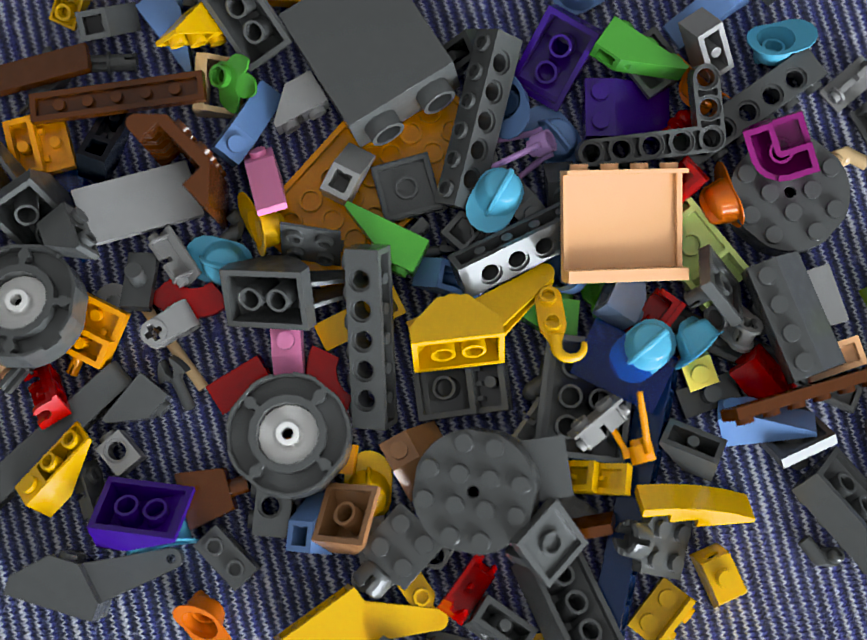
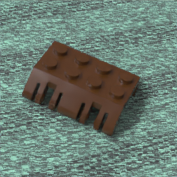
[125,113,229,230]

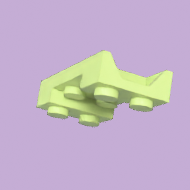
[680,197,749,311]

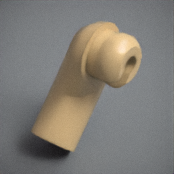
[831,146,867,171]

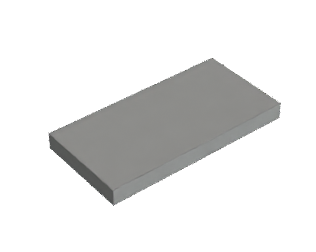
[71,160,204,246]

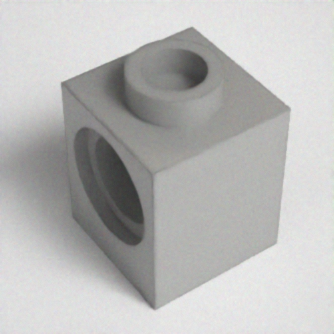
[95,429,147,477]

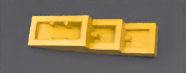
[568,460,633,496]
[634,484,755,527]

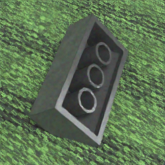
[201,0,294,72]
[741,251,846,385]
[791,446,867,575]
[511,551,625,640]

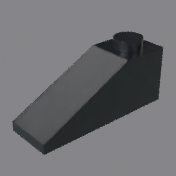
[76,112,138,183]

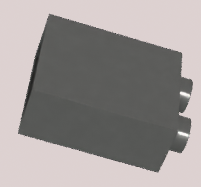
[278,0,460,148]

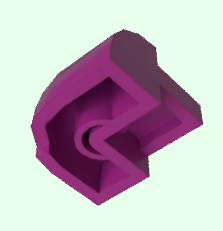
[742,110,820,182]

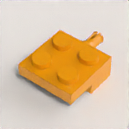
[2,115,77,175]
[66,292,131,377]

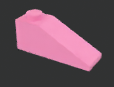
[244,146,288,217]
[270,329,306,375]

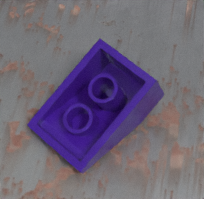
[514,4,604,112]
[581,78,670,144]
[86,476,195,551]

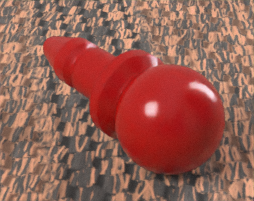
[662,110,692,136]

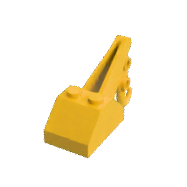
[409,263,587,373]
[273,573,448,640]

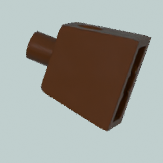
[174,468,251,530]

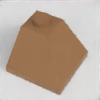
[379,420,443,502]
[311,482,381,555]

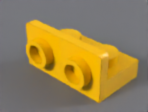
[627,577,696,640]

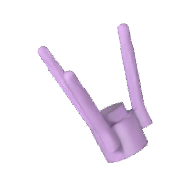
[491,126,557,178]

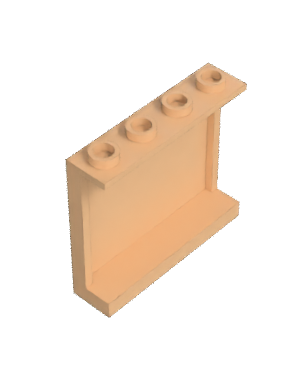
[560,162,689,284]

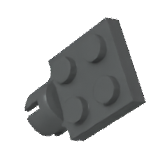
[353,502,444,599]
[613,515,693,580]

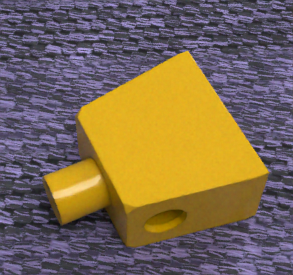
[689,543,747,608]

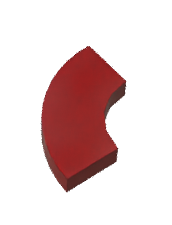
[153,279,225,319]
[306,345,351,411]

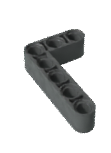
[575,63,726,167]

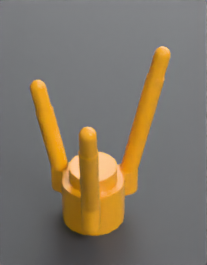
[611,391,656,465]

